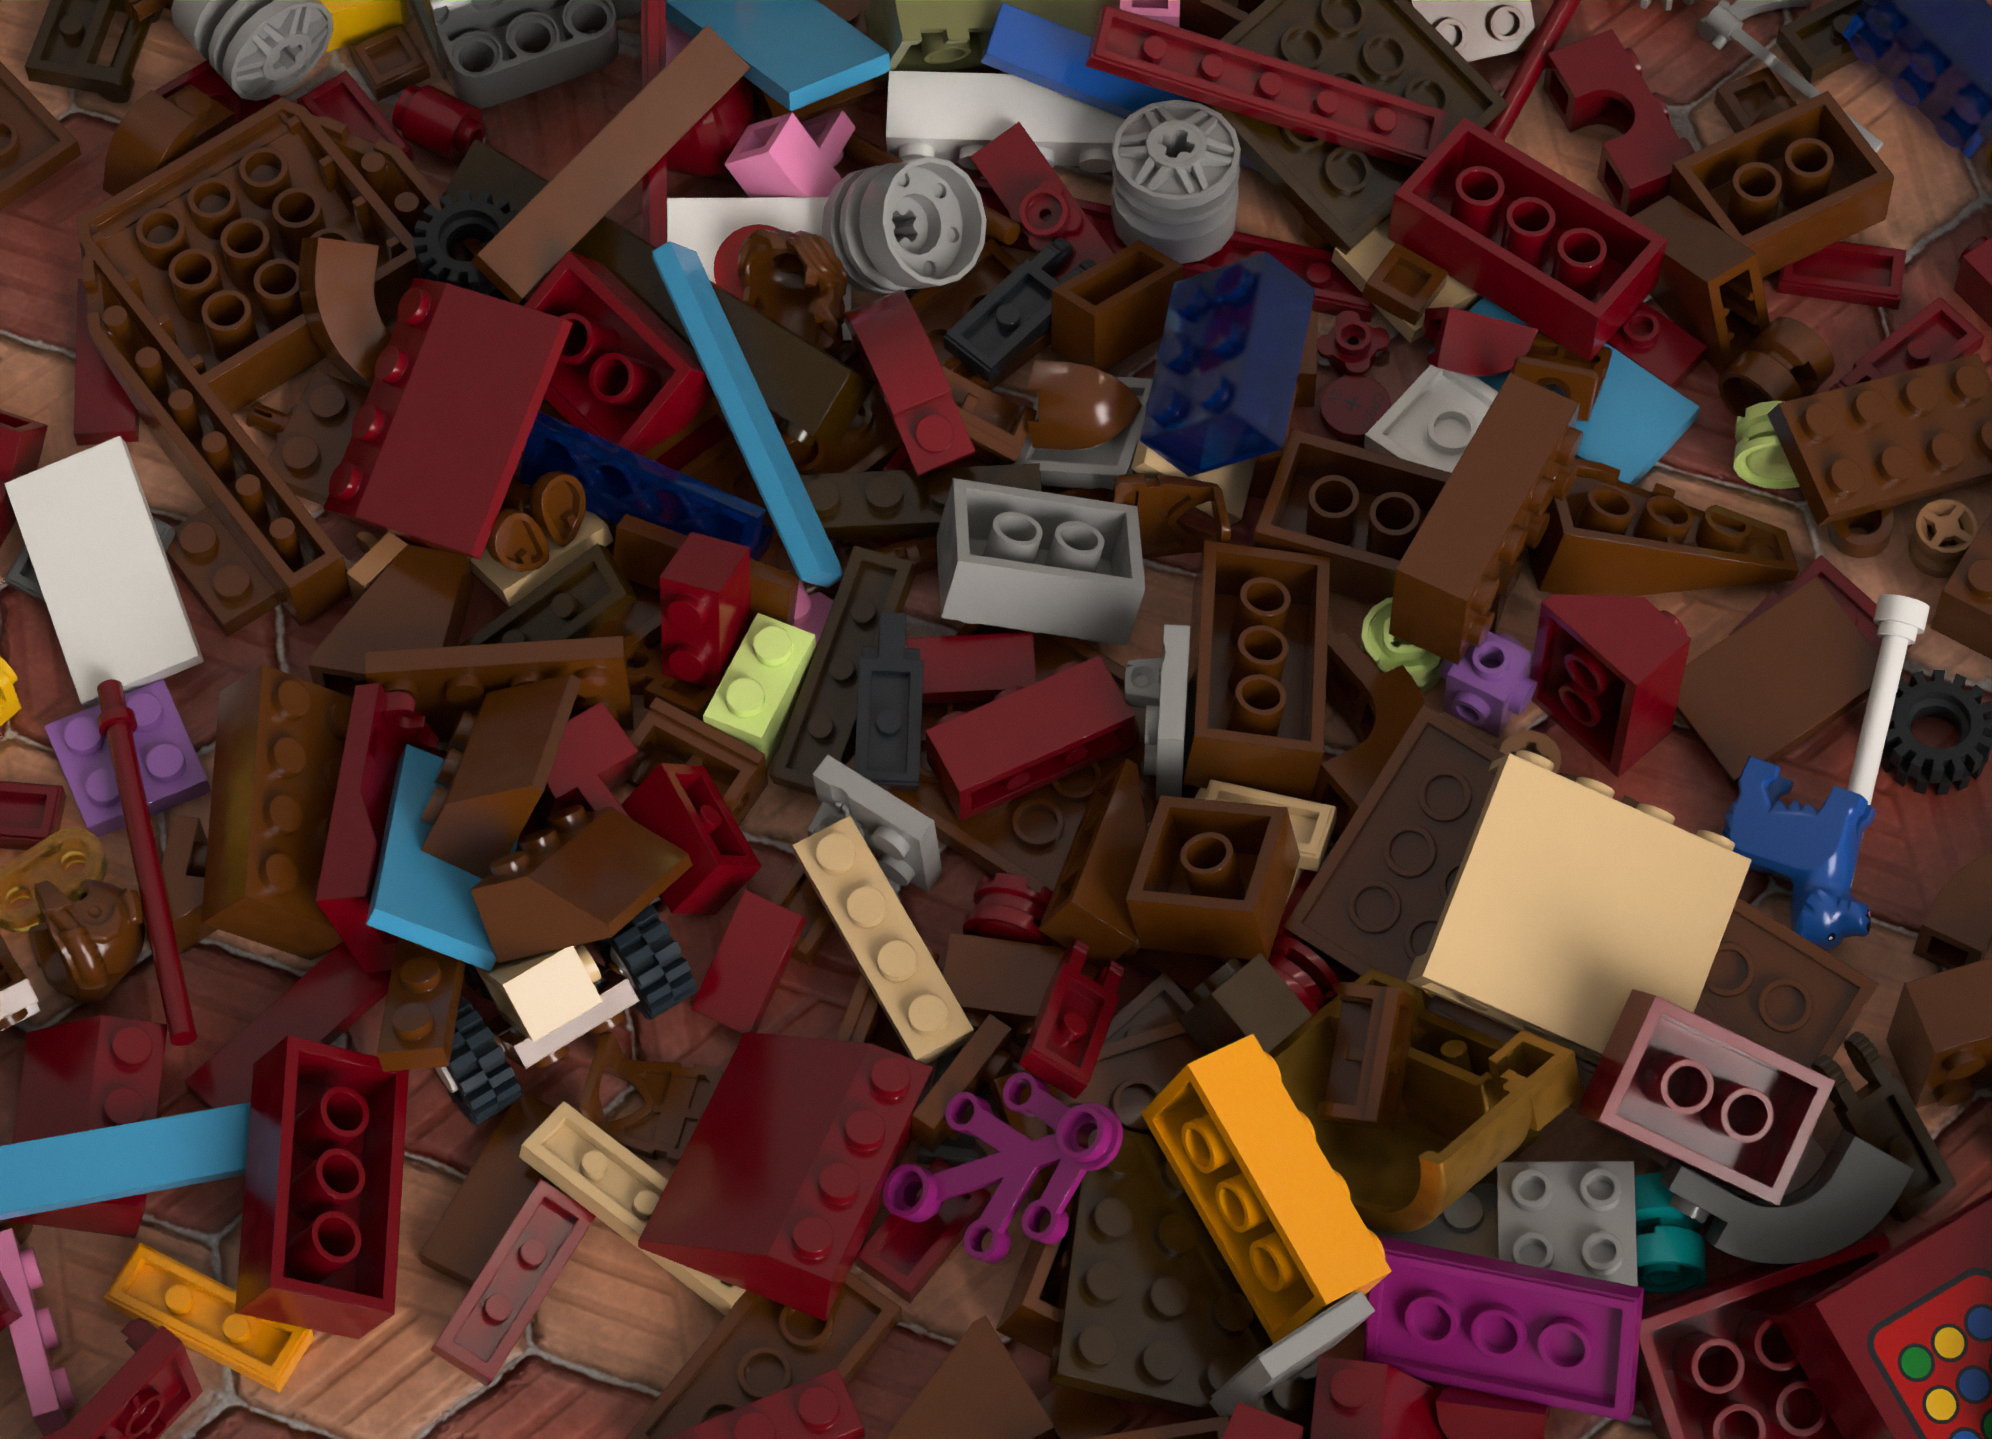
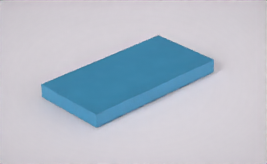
[666,0,891,111]
[1428,297,1700,486]
[366,744,518,971]

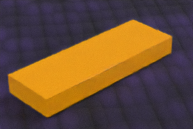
[103,1242,314,1393]

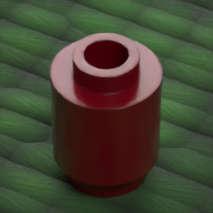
[392,84,486,163]

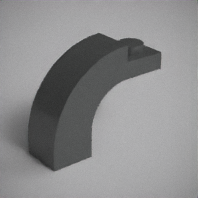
[1658,1129,1915,1264]

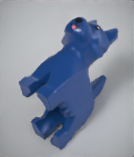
[1723,756,1877,951]

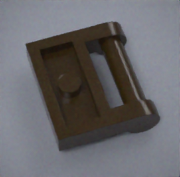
[25,0,163,103]

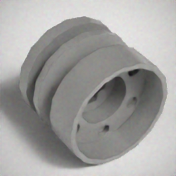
[171,0,333,101]
[1111,100,1241,264]
[822,156,987,295]

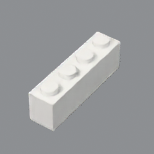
[886,71,1126,173]

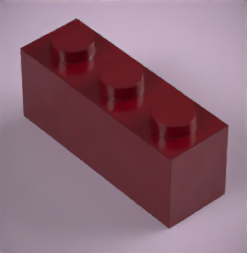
[926,655,1135,822]

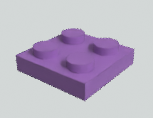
[44,679,212,840]

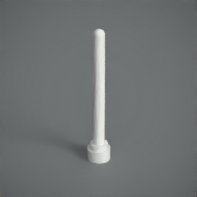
[1847,594,1930,886]

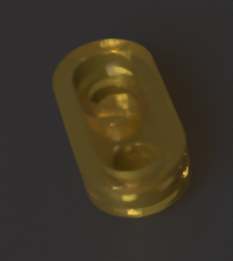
[0,827,108,932]

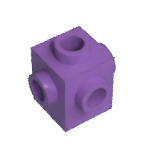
[1440,631,1537,738]

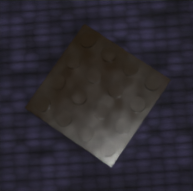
[1189,0,1509,255]
[1048,1129,1323,1439]

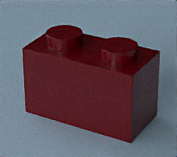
[660,532,751,689]
[621,763,762,915]

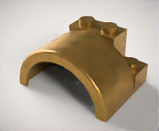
[1269,968,1582,1232]

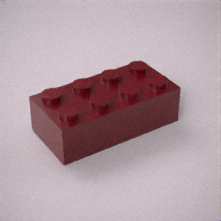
[1388,117,1668,362]
[235,1035,409,1340]

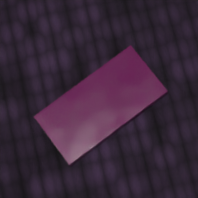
[1363,1236,1644,1422]

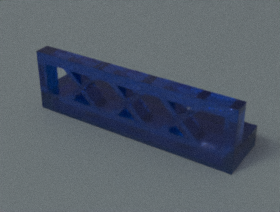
[519,412,774,561]

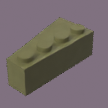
[864,0,1113,81]

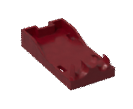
[316,683,447,973]
[41,1318,203,1439]

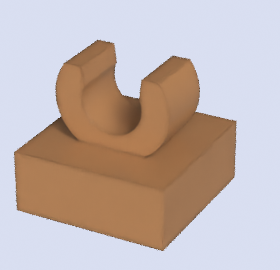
[343,531,408,604]

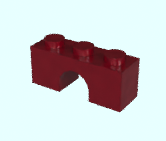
[1543,29,1695,217]

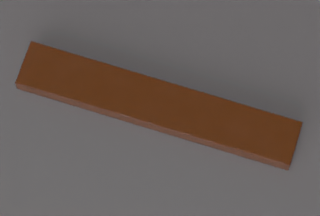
[471,25,751,304]

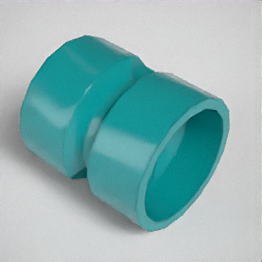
[1634,1173,1707,1294]

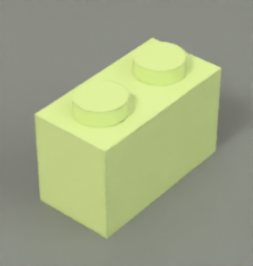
[703,613,817,770]

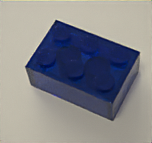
[1842,0,1992,159]
[1139,251,1315,477]

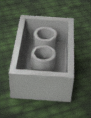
[936,478,1146,645]

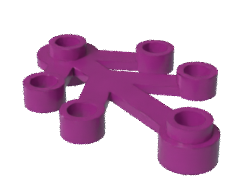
[883,1072,1123,1264]

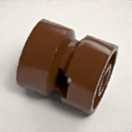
[1717,317,1835,418]

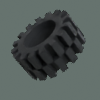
[413,189,518,300]
[1880,670,1992,795]

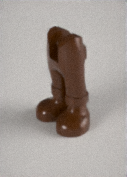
[485,470,586,572]

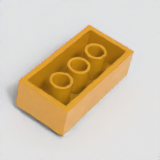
[1141,1034,1392,1344]

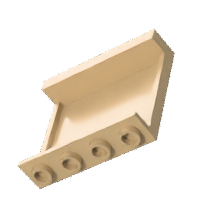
[1406,750,1752,1065]

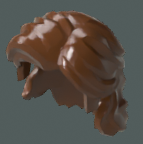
[738,229,848,356]

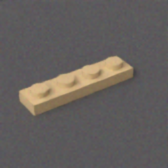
[792,816,975,1064]
[519,1101,746,1316]

